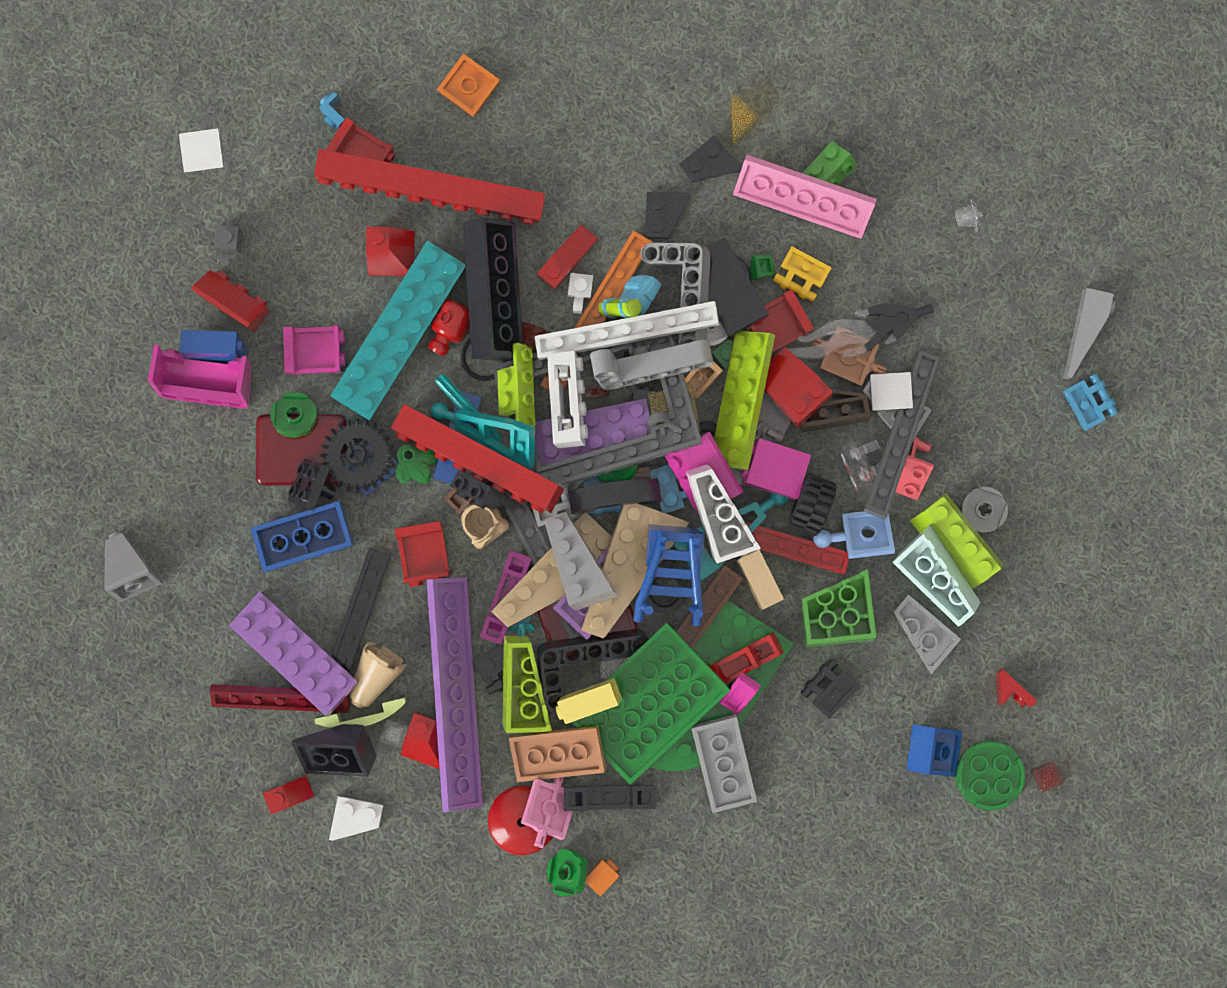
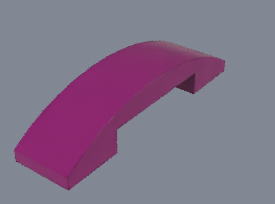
[480,550,532,645]

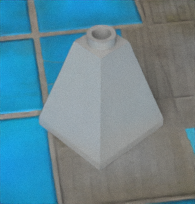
[104,532,162,602]

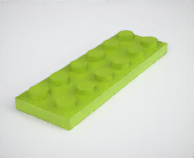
[714,331,775,470]

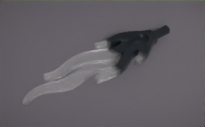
[788,304,934,359]

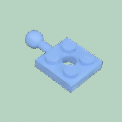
[814,512,895,559]

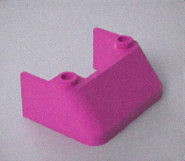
[148,345,251,408]

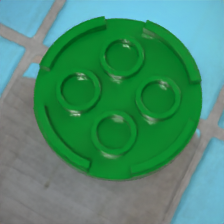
[956,741,1026,810]

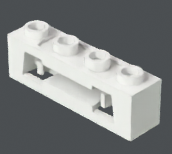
[547,351,588,449]

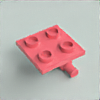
[896,437,934,500]

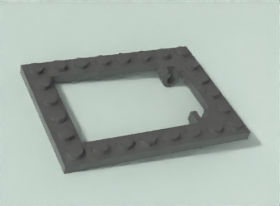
[492,335,703,486]

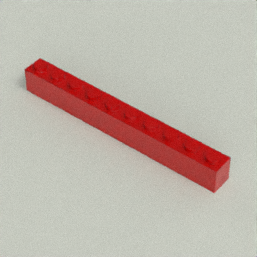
[314,149,545,225]

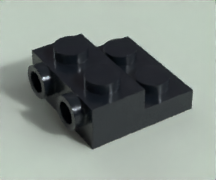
[450,470,515,510]

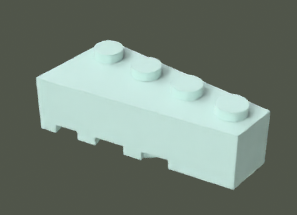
[893,525,981,626]

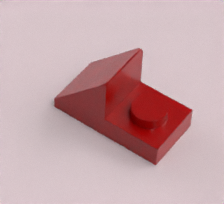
[996,669,1037,707]
[263,776,315,814]

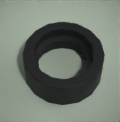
[646,577,686,613]

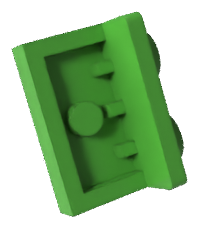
[802,141,857,186]

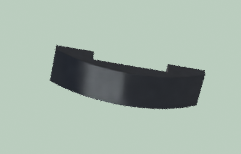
[568,479,662,514]
[564,785,656,811]

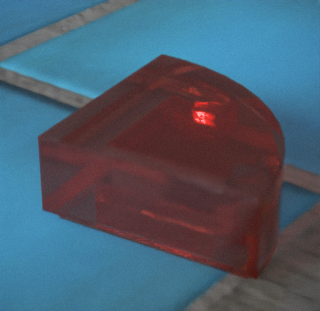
[586,388,609,399]

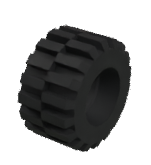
[789,473,836,536]

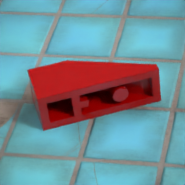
[537,225,598,291]

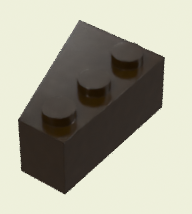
[800,390,871,433]

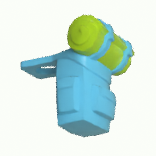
[599,275,662,318]

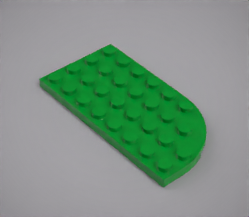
[650,600,794,771]

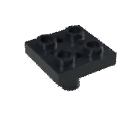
[287,458,336,510]

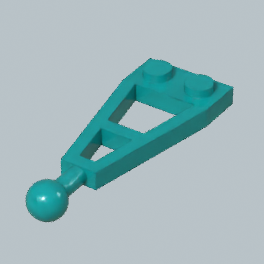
[430,402,535,470]
[673,493,788,581]

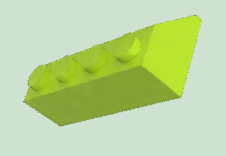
[910,493,1003,589]

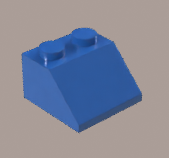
[907,724,963,777]

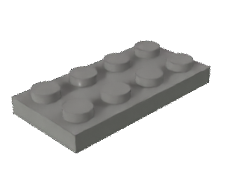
[691,714,757,813]

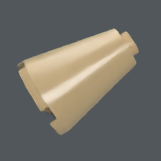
[349,642,406,708]

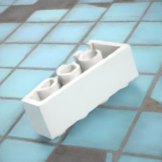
[686,464,761,563]

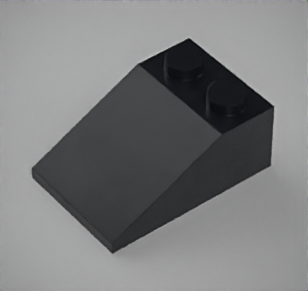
[292,724,377,777]

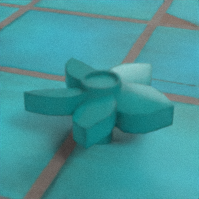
[508,616,535,636]

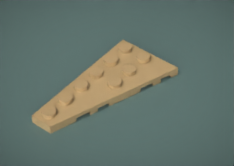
[581,503,689,638]
[491,512,612,627]

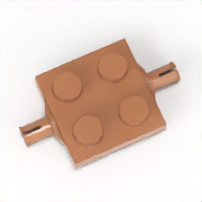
[812,327,887,387]

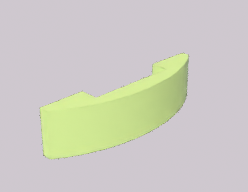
[315,697,407,728]

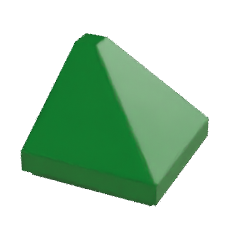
[750,254,776,281]

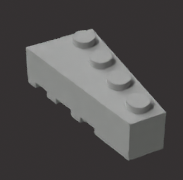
[544,512,618,611]

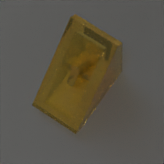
[730,95,759,144]

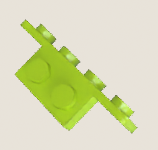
[497,343,536,434]

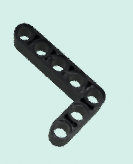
[537,629,649,712]

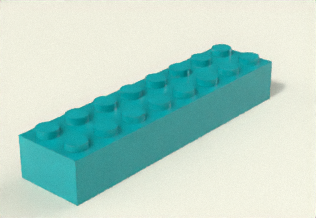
[330,241,466,421]

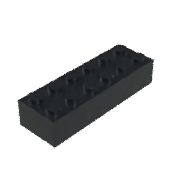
[463,217,523,361]

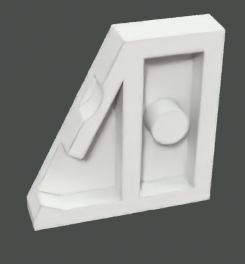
[329,796,384,841]

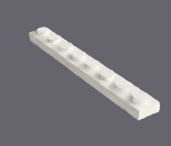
[535,301,719,360]

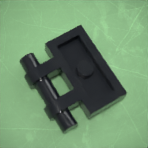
[472,644,504,695]
[800,659,860,719]

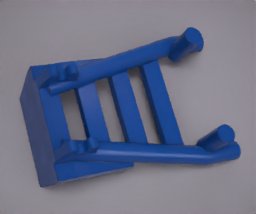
[634,524,705,626]

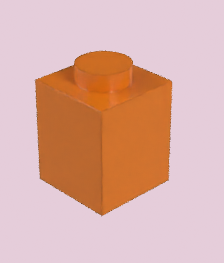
[585,858,619,896]

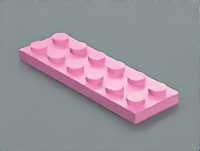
[733,155,877,239]

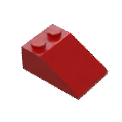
[764,347,833,427]

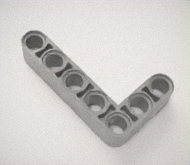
[641,243,710,345]
[590,340,713,390]

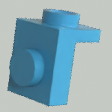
[319,92,345,129]

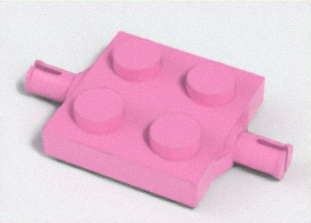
[521,777,573,848]

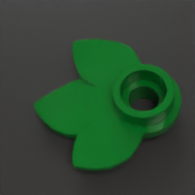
[395,444,438,485]

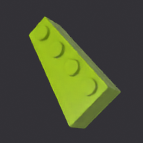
[502,636,552,733]

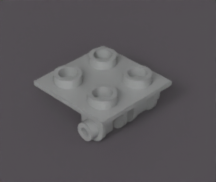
[755,393,791,444]

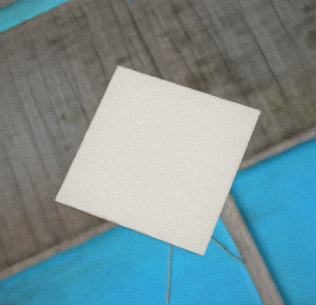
[179,128,223,172]
[870,372,913,411]

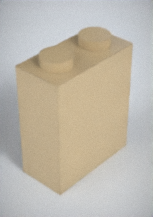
[736,550,784,610]

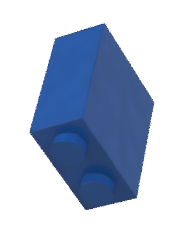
[180,330,247,364]

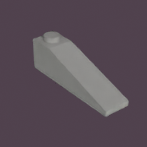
[1063,288,1115,380]

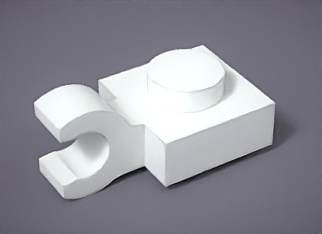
[568,273,593,314]

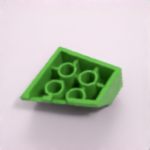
[802,569,876,648]

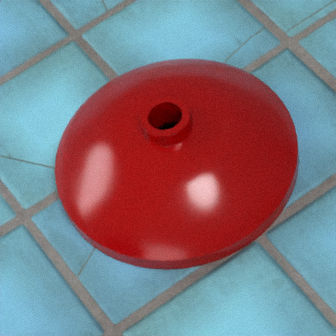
[488,786,553,855]

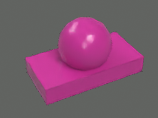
[719,673,761,715]

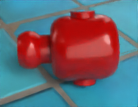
[428,299,470,357]

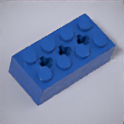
[250,501,355,572]

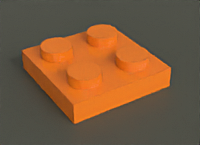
[437,53,500,118]

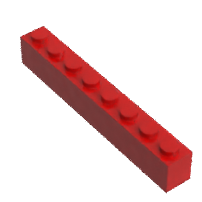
[391,404,564,514]

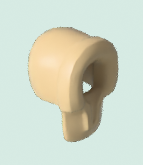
[461,503,510,549]

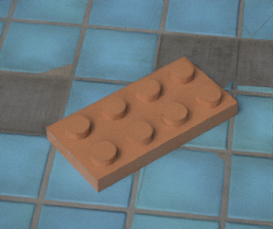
[509,726,607,782]

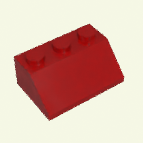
[191,270,270,333]

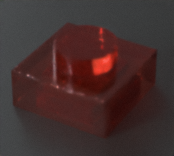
[1032,762,1063,793]

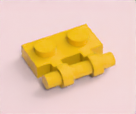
[773,246,832,302]

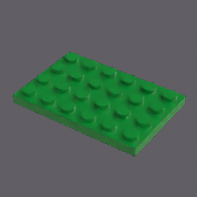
[571,622,731,785]

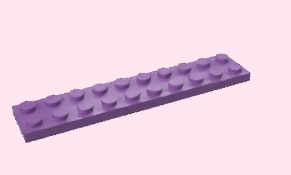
[427,577,483,812]

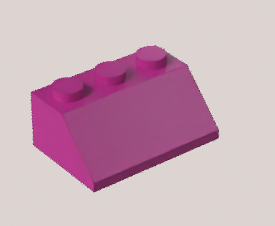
[665,432,743,515]

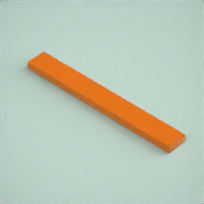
[540,230,653,391]

